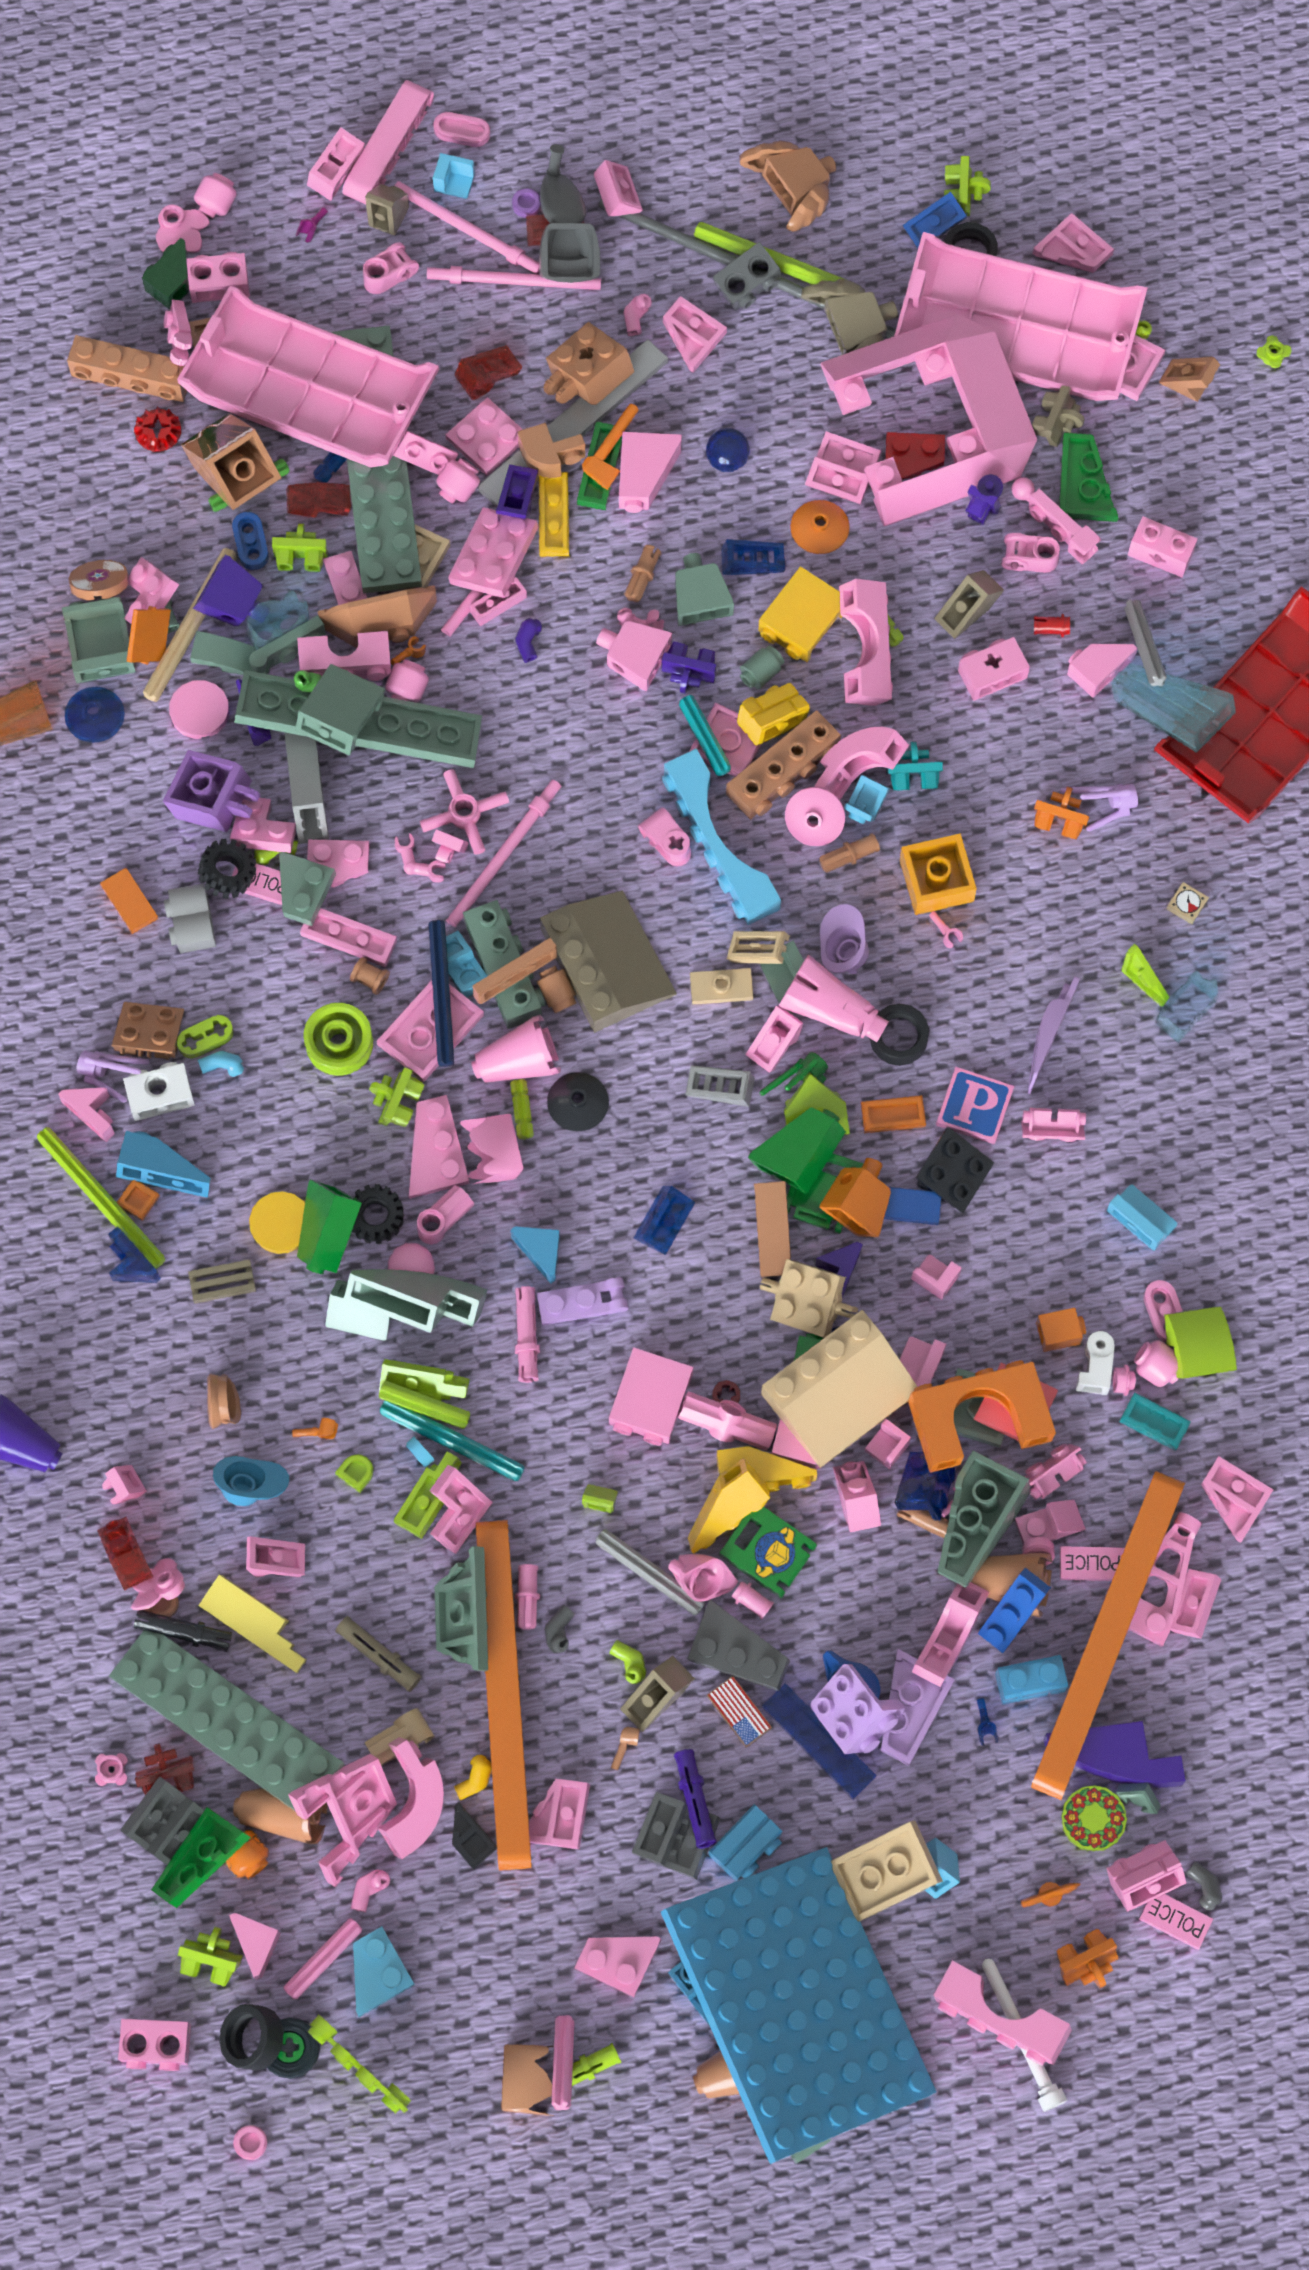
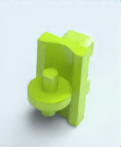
[944,156,991,216]
[272,523,328,572]
[369,1067,425,1127]
[177,1927,243,1986]

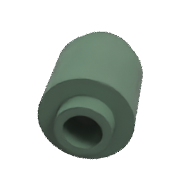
[740,645,784,689]

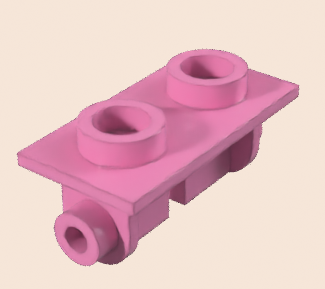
[393,430,459,475]
[1021,1108,1086,1142]
[1024,1444,1087,1500]

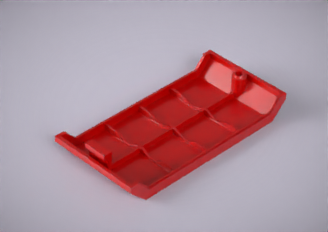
[1154,586,1309,824]

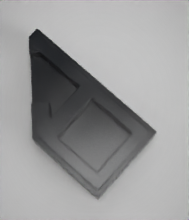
[452,1802,497,1870]

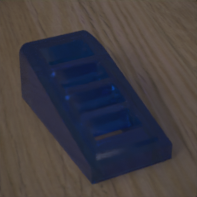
[721,539,785,575]

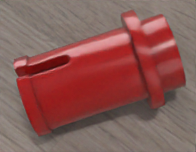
[1034,614,1070,638]

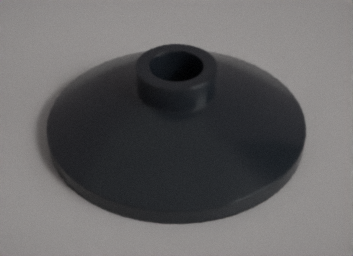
[547,1072,609,1132]

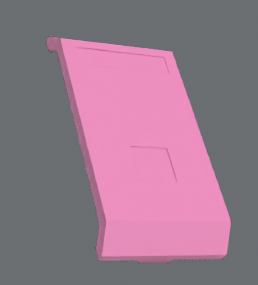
[894,232,1148,401]
[178,286,439,468]

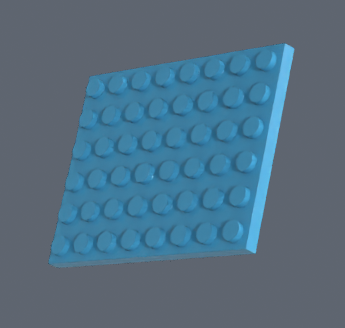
[661,1847,937,2164]

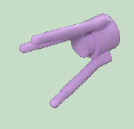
[1060,783,1138,831]
[76,1050,150,1103]

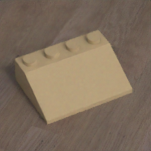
[761,1310,918,1468]

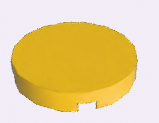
[249,1191,305,1254]

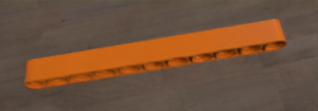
[1031,1471,1186,1800]
[476,1520,532,1871]

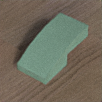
[190,631,257,675]

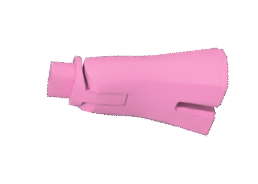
[779,955,889,1042]

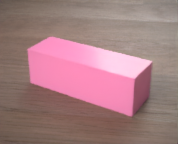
[470,577,527,626]

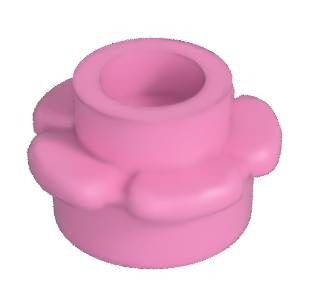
[1112,1365,1136,1396]

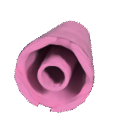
[471,1015,561,1083]

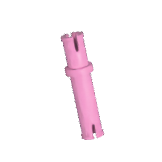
[515,1286,540,1383]

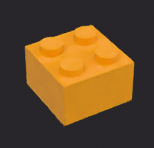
[899,833,977,915]

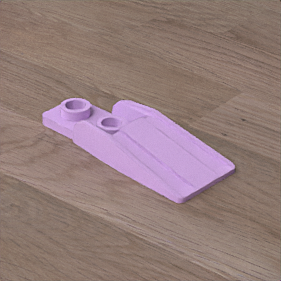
[1027,976,1080,1094]

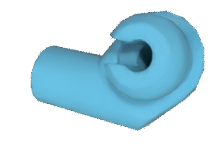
[197,1051,244,1077]

